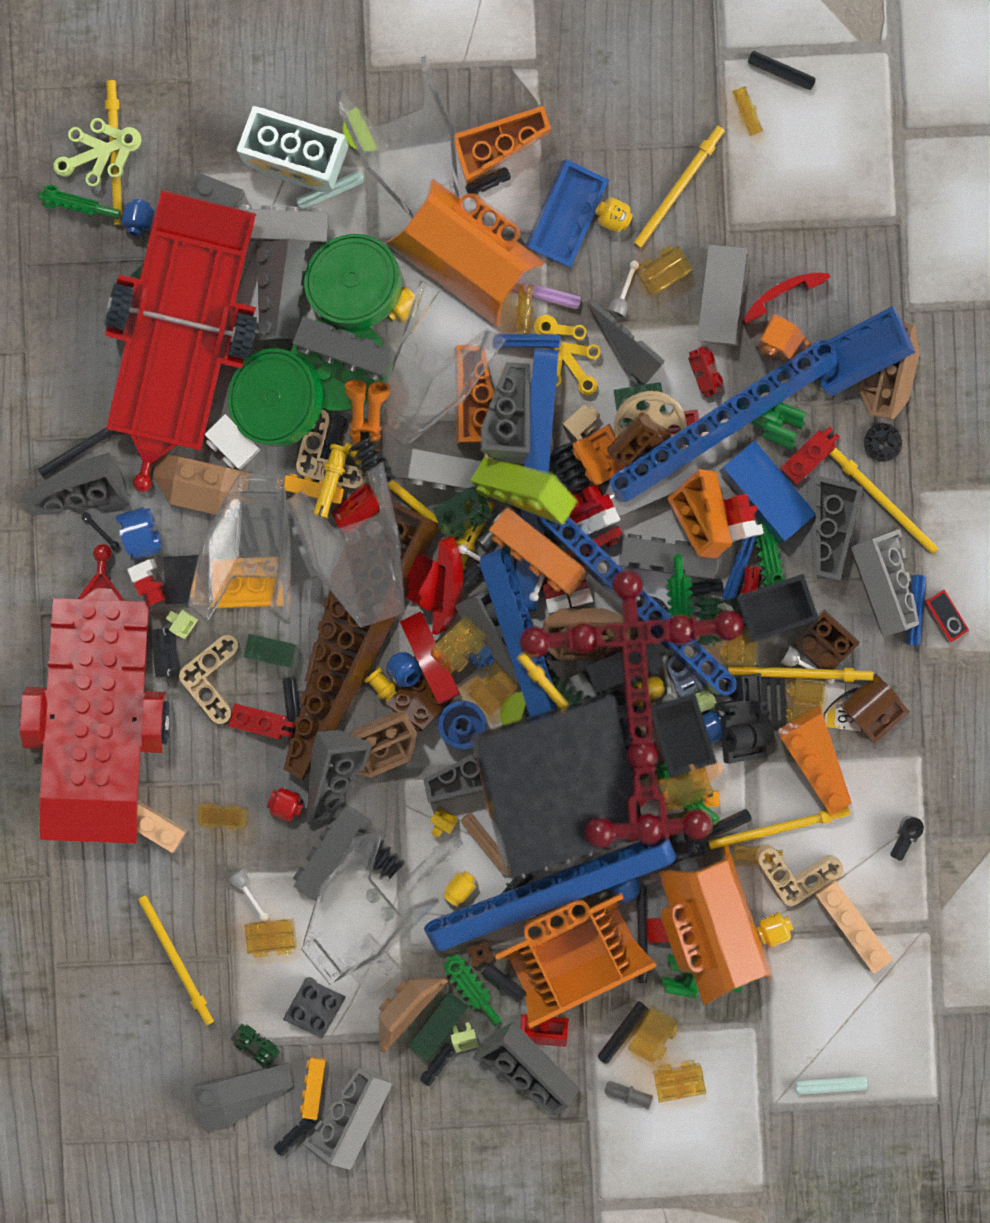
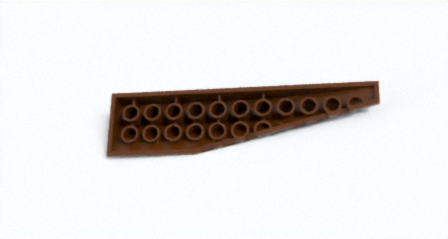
[284,492,440,780]

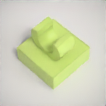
[166,610,198,639]
[695,687,717,715]
[451,1022,479,1053]

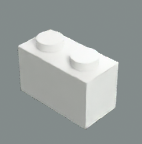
[205,414,261,470]

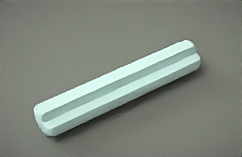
[296,171,364,210]
[796,1076,867,1095]

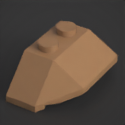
[858,323,920,420]
[153,454,252,515]
[543,608,635,660]
[347,712,418,778]
[378,976,448,1053]

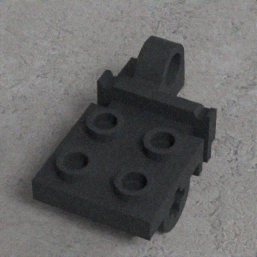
[715,673,774,764]

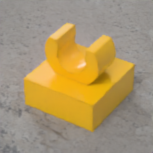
[429,806,459,838]

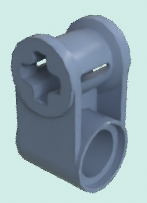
[666,655,704,697]

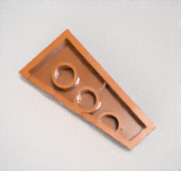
[452,106,551,185]
[454,345,494,443]
[489,507,588,596]
[778,705,852,816]

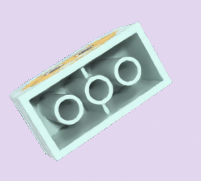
[237,106,349,193]

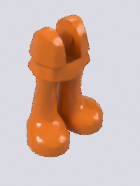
[345,380,390,448]

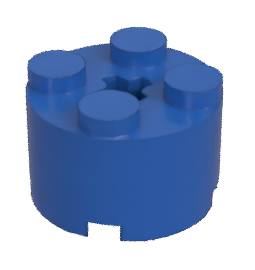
[116,507,162,561]
[438,700,487,749]

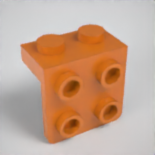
[573,424,630,485]

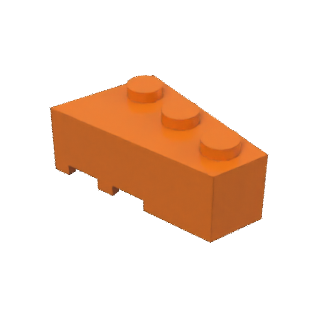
[755,314,811,363]
[667,469,732,558]

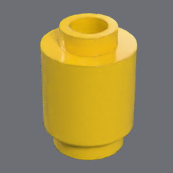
[631,676,665,707]
[442,870,477,907]

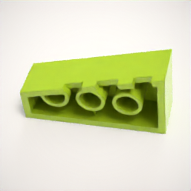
[470,457,577,525]

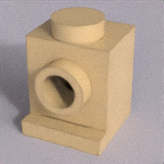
[563,404,600,441]

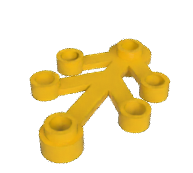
[533,315,601,396]

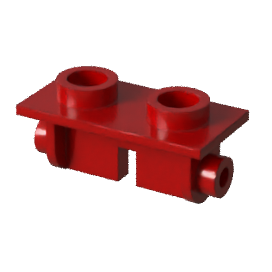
[688,346,724,398]

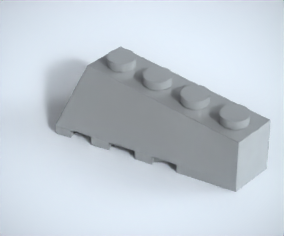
[851,529,919,637]
[302,1068,393,1170]

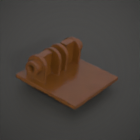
[386,676,453,732]

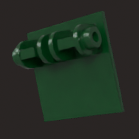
[231,1023,280,1067]

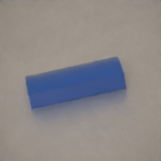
[525,159,609,268]
[819,306,916,396]
[719,441,816,544]

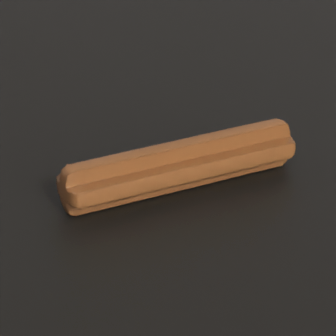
[461,813,505,874]

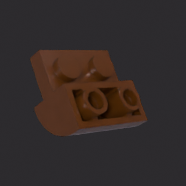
[607,413,671,466]
[793,609,860,670]
[840,673,910,744]

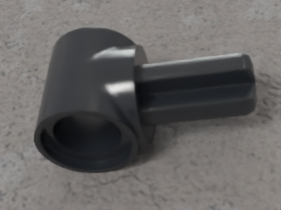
[890,816,924,861]

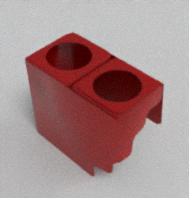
[406,553,446,612]

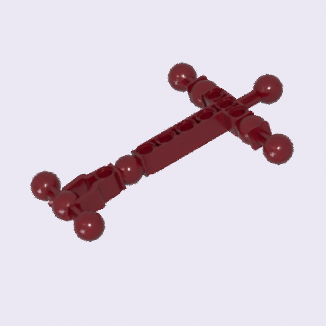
[519,570,744,849]

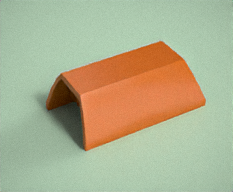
[386,179,545,327]
[658,845,773,1005]
[495,893,657,1028]

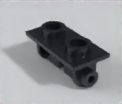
[151,628,179,677]

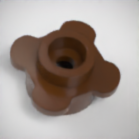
[467,940,494,967]

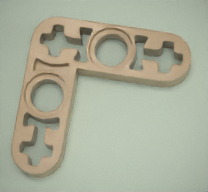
[296,409,365,489]
[179,635,239,724]
[756,845,843,906]

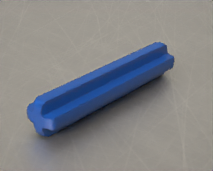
[490,334,561,348]
[722,536,756,601]
[906,575,926,646]

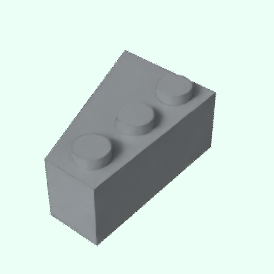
[395,449,481,494]

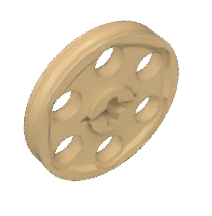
[614,391,687,438]

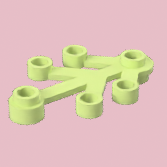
[54,118,142,187]

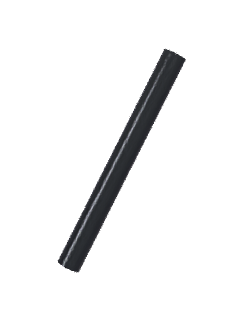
[38,428,118,477]
[637,886,648,983]

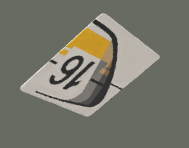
[821,681,862,731]

